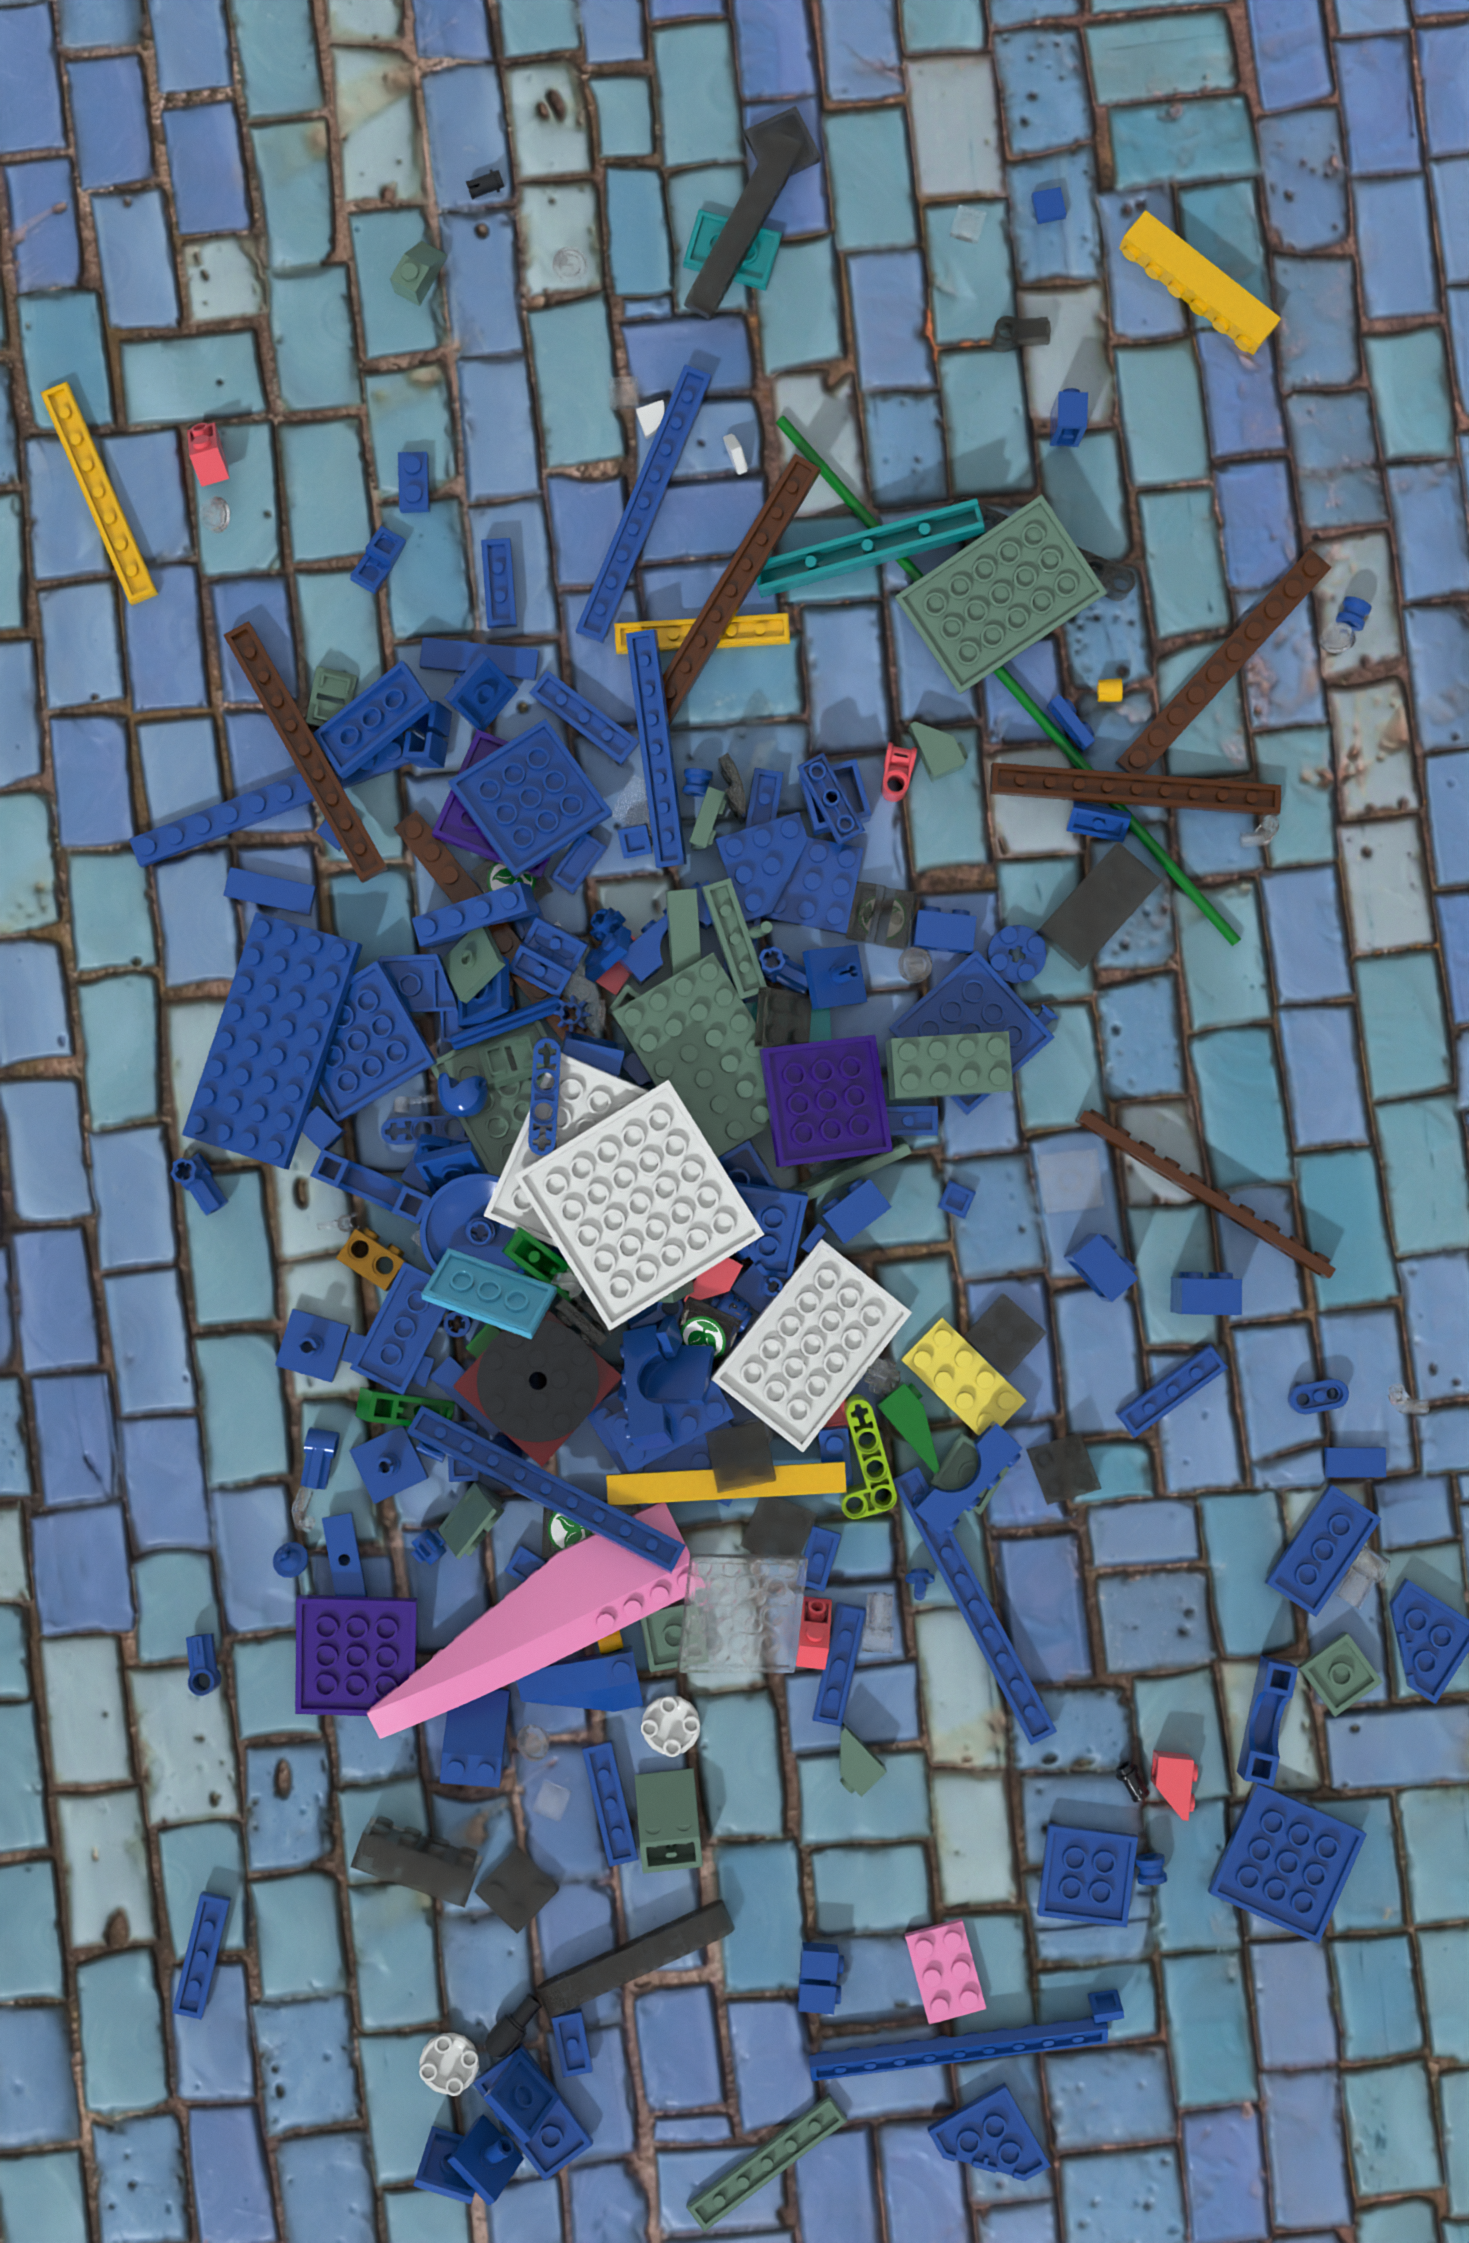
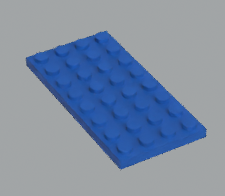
[182,912,363,1170]

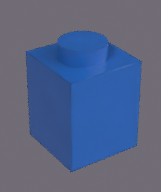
[302,1106,347,1150]

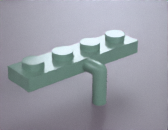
[701,878,773,1000]

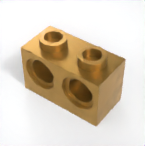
[336,1227,408,1291]

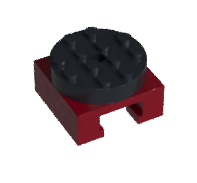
[452,1310,622,1467]

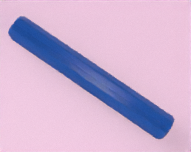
[450,996,561,1050]

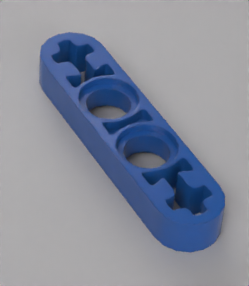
[528,1037,561,1156]
[381,1115,471,1145]

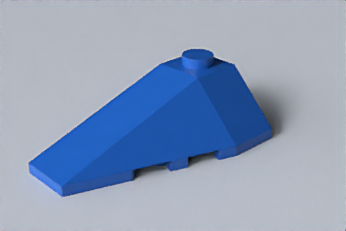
[517,1646,644,1712]

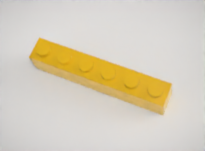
[1119,210,1281,355]

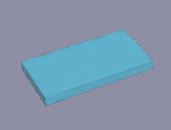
[421,1248,557,1340]

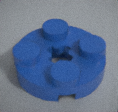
[987,925,1046,984]

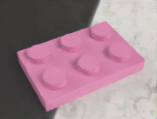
[905,1918,986,2025]

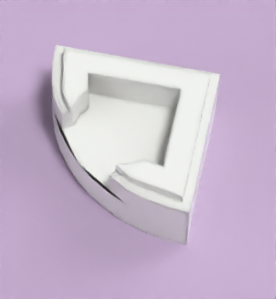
[636,400,665,439]
[723,433,748,475]

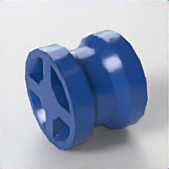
[1335,596,1372,631]
[682,768,713,797]
[1135,1853,1168,1885]

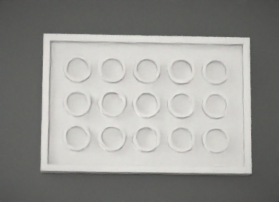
[483,1050,649,1247]
[710,1239,912,1452]

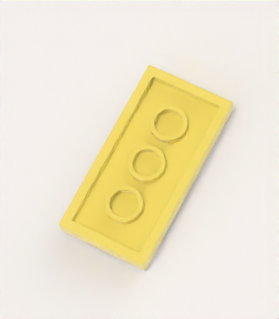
[901,1317,1027,1436]

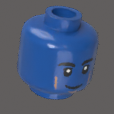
[707,1292,753,1336]

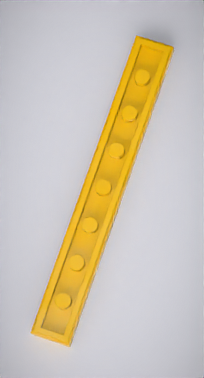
[40,381,158,605]
[606,1461,846,1505]

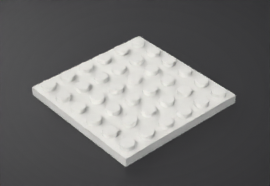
[514,1080,765,1331]

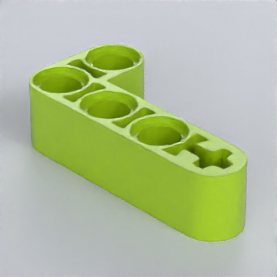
[839,1394,897,1519]

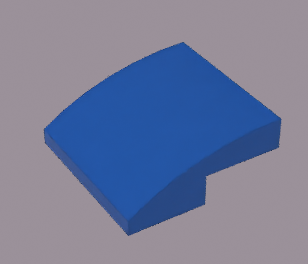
[509,916,589,998]

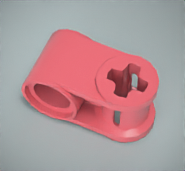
[881,742,917,802]

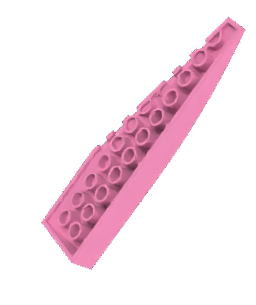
[367,1502,706,1739]

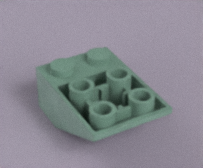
[438,1481,505,1560]
[634,1768,703,1873]

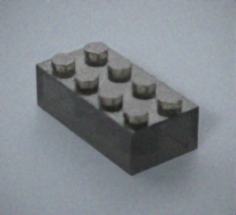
[1036,842,1162,972]
[350,1816,483,1908]

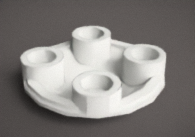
[641,1695,701,1757]
[419,2033,479,2096]

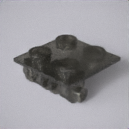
[1026,1432,1101,1505]

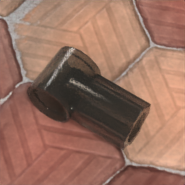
[990,316,1051,353]

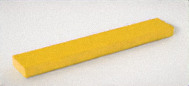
[614,613,790,654]

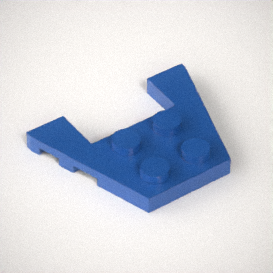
[378,954,465,1043]

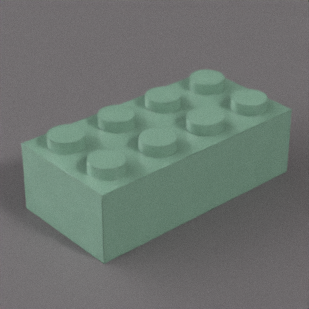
[885,1031,1013,1100]

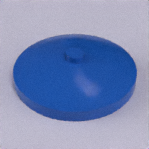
[420,1172,539,1274]

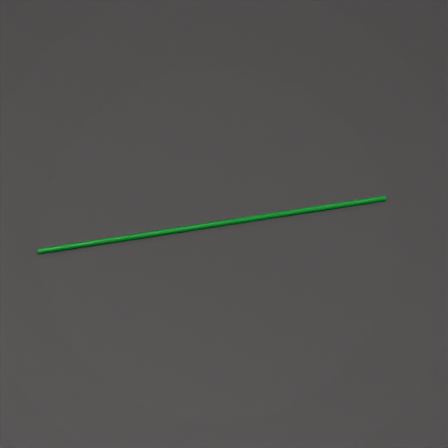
[776,415,1241,947]

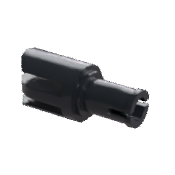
[485,1993,543,2058]

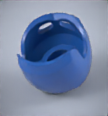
[437,1073,488,1117]

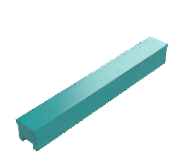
[756,498,986,598]

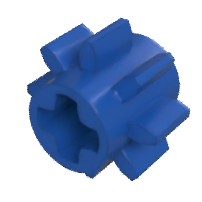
[589,907,626,943]
[553,995,592,1033]
[411,1529,447,1566]

